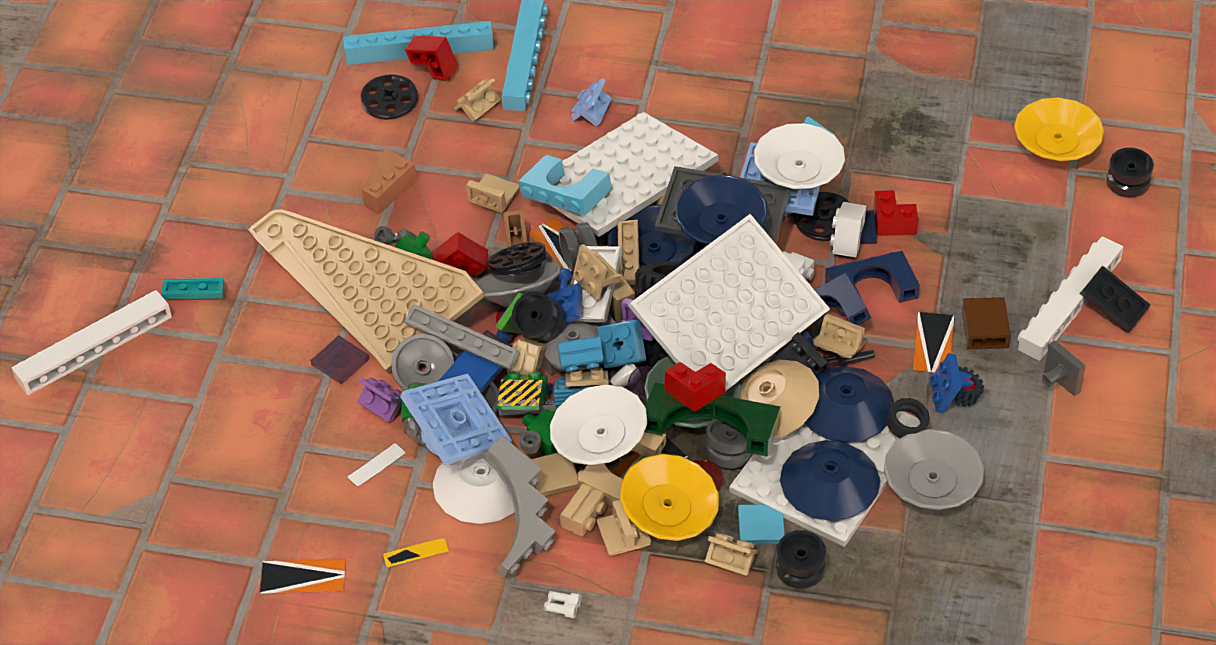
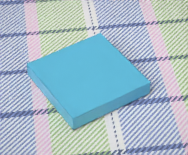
[738,504,785,545]

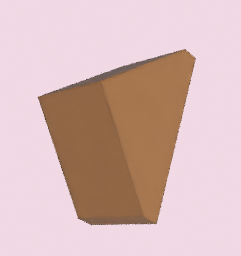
[503,210,527,247]

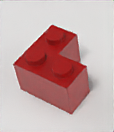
[405,36,458,80]
[873,190,918,236]
[432,232,488,278]
[664,362,726,412]

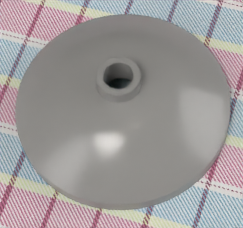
[542,321,598,371]
[391,334,454,390]

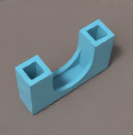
[518,155,612,216]

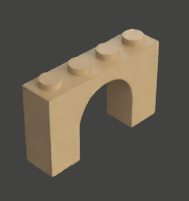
[577,432,666,506]

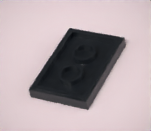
[1079,265,1150,333]

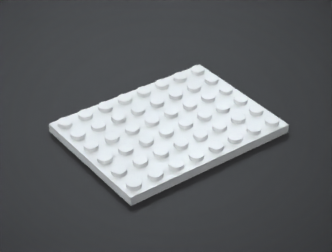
[550,112,719,237]
[628,214,830,392]
[729,411,920,547]

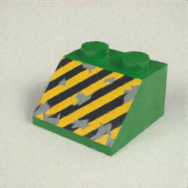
[497,372,549,410]

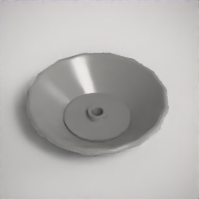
[475,262,562,307]
[884,429,984,510]

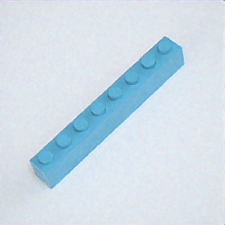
[502,0,548,111]
[343,21,494,65]

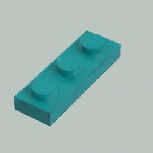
[161,278,225,299]

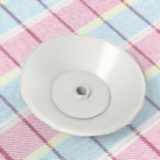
[754,123,845,189]
[550,385,647,465]
[432,453,515,524]

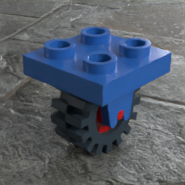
[930,353,984,413]

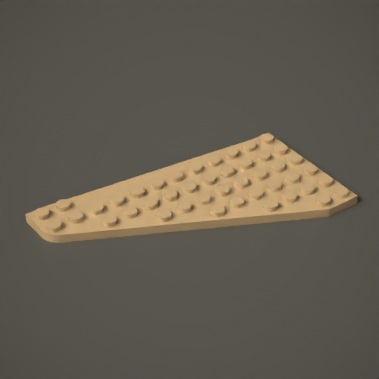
[248,209,485,373]

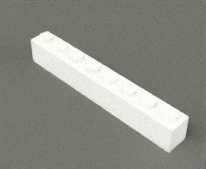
[1018,236,1124,361]
[11,290,172,396]

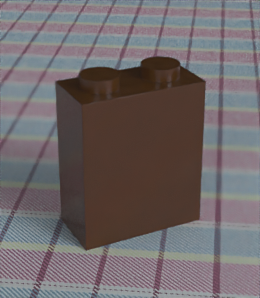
[962,297,1011,350]

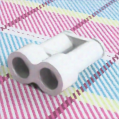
[544,591,582,618]

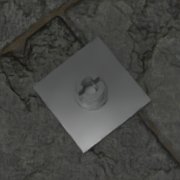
[1042,340,1086,396]

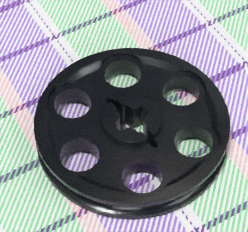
[361,74,418,119]
[795,192,850,241]
[487,242,547,275]

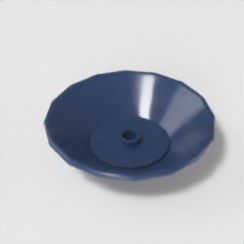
[675,175,768,245]
[607,205,698,267]
[805,366,894,443]
[780,440,880,521]

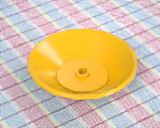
[1014,97,1104,161]
[620,454,719,541]

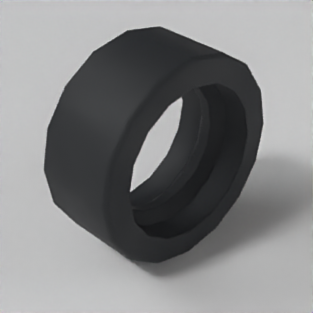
[886,398,930,438]

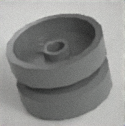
[559,222,597,272]
[706,419,752,468]

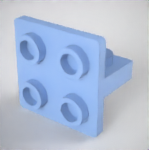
[570,78,612,126]

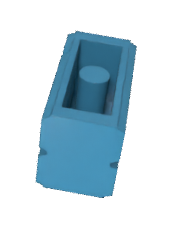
[557,336,603,373]

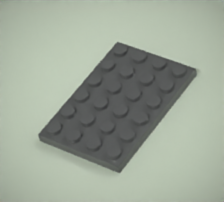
[655,166,791,244]

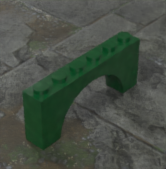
[644,383,781,457]

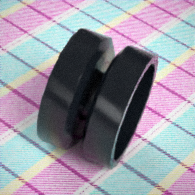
[1106,148,1154,197]
[512,291,566,342]
[776,530,826,589]

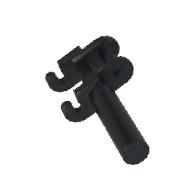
[823,349,875,369]

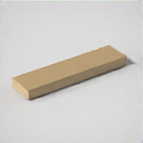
[618,220,639,285]

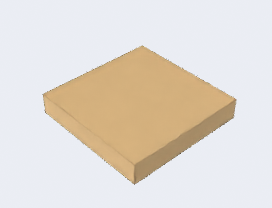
[531,453,578,496]

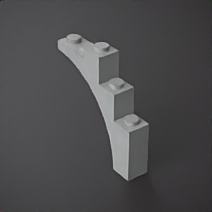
[484,435,555,579]

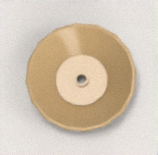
[740,360,819,439]

